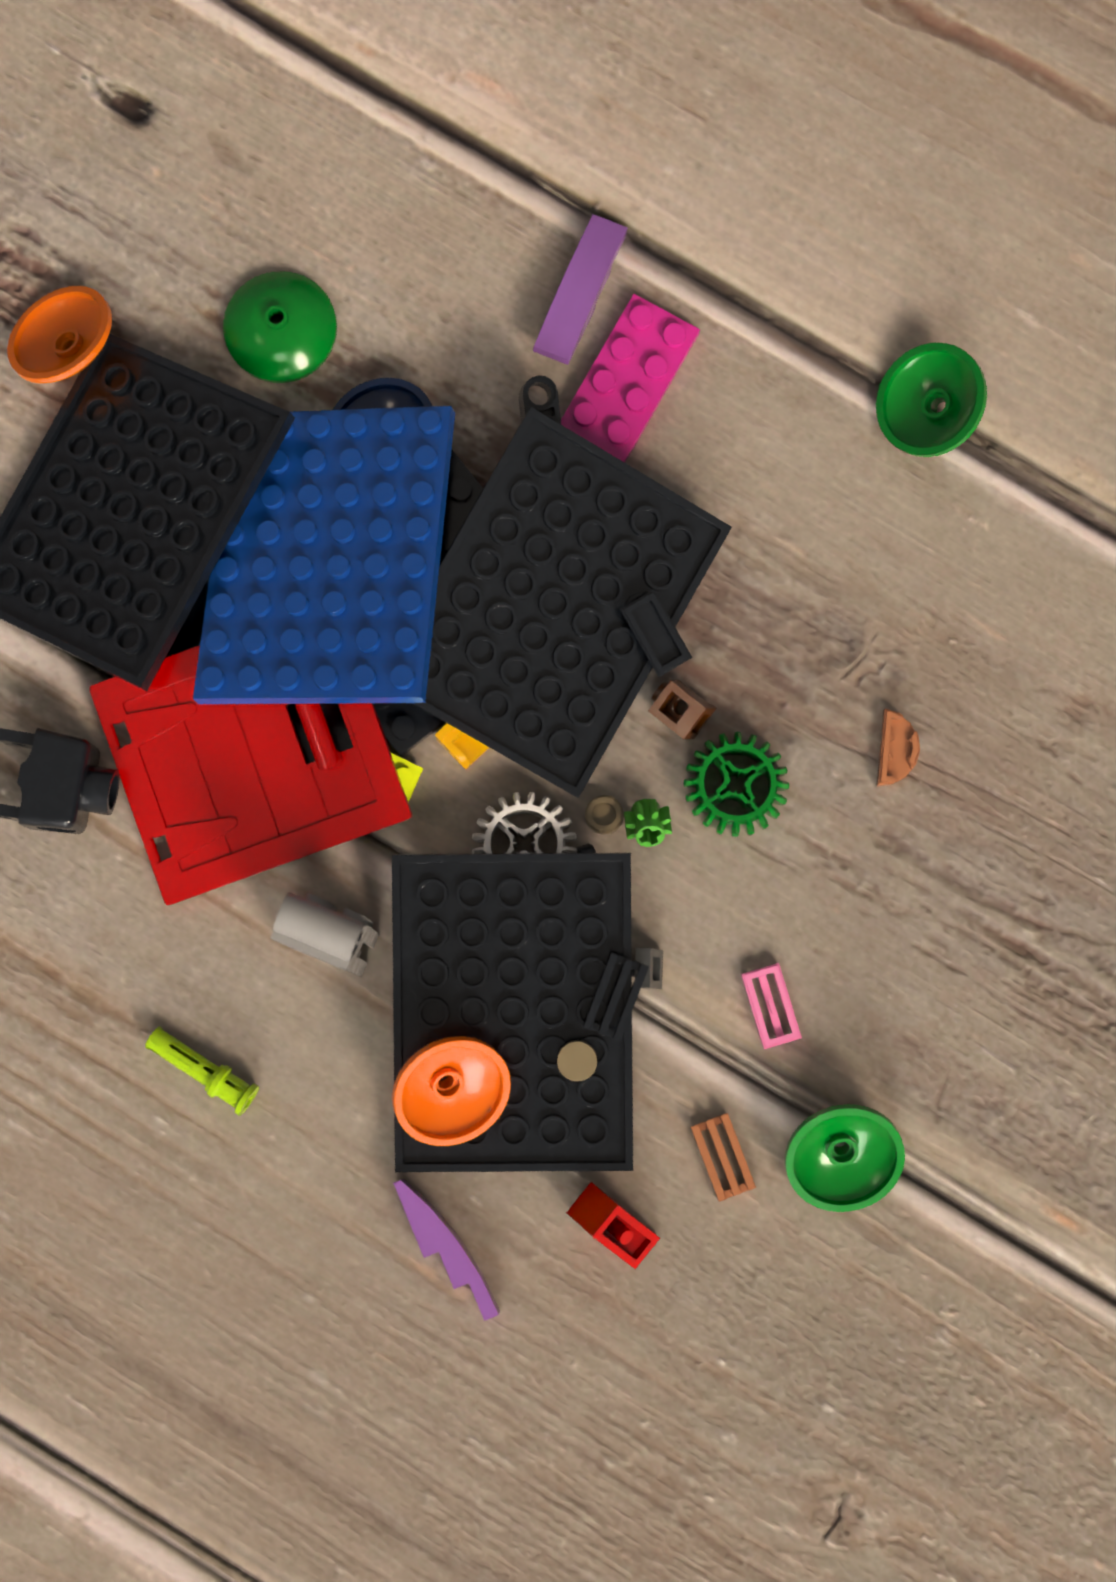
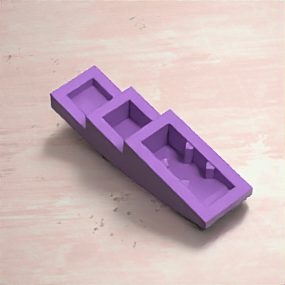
[533,214,628,365]
[394,1179,500,1321]

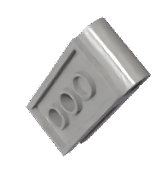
[270,892,379,977]

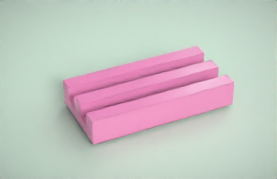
[741,963,802,1050]

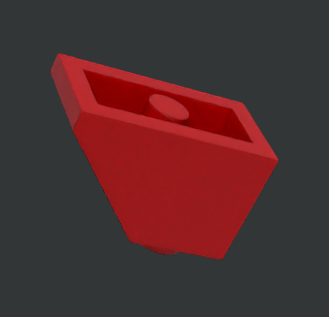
[566,1182,660,1269]

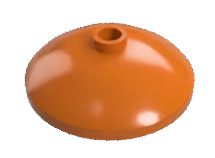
[7,286,112,383]
[392,1036,511,1146]

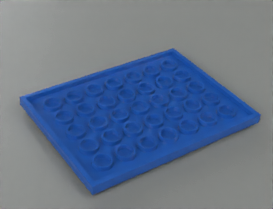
[193,406,455,704]

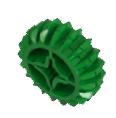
[683,732,789,838]

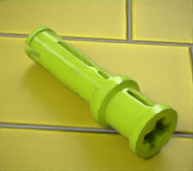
[145,1026,260,1116]

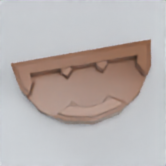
[877,709,920,786]

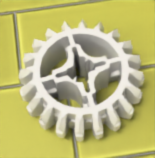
[472,792,577,854]

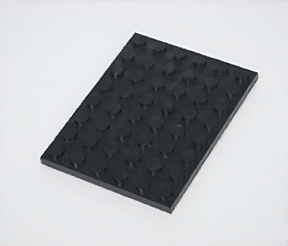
[0,334,295,692]
[412,407,732,798]
[392,852,633,1172]

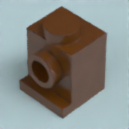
[648,680,717,740]

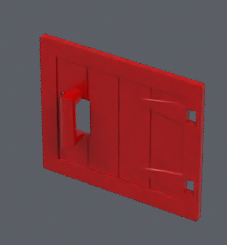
[89,645,412,905]

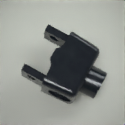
[0,728,120,834]

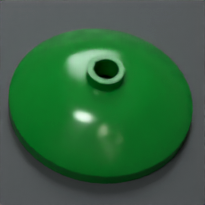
[223,271,337,383]
[876,342,987,457]
[785,1104,905,1212]

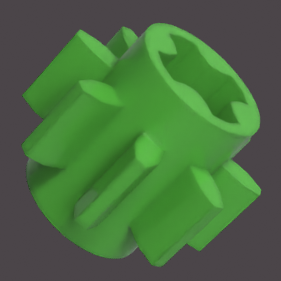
[624,799,672,847]

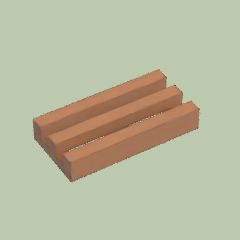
[690,1113,756,1202]

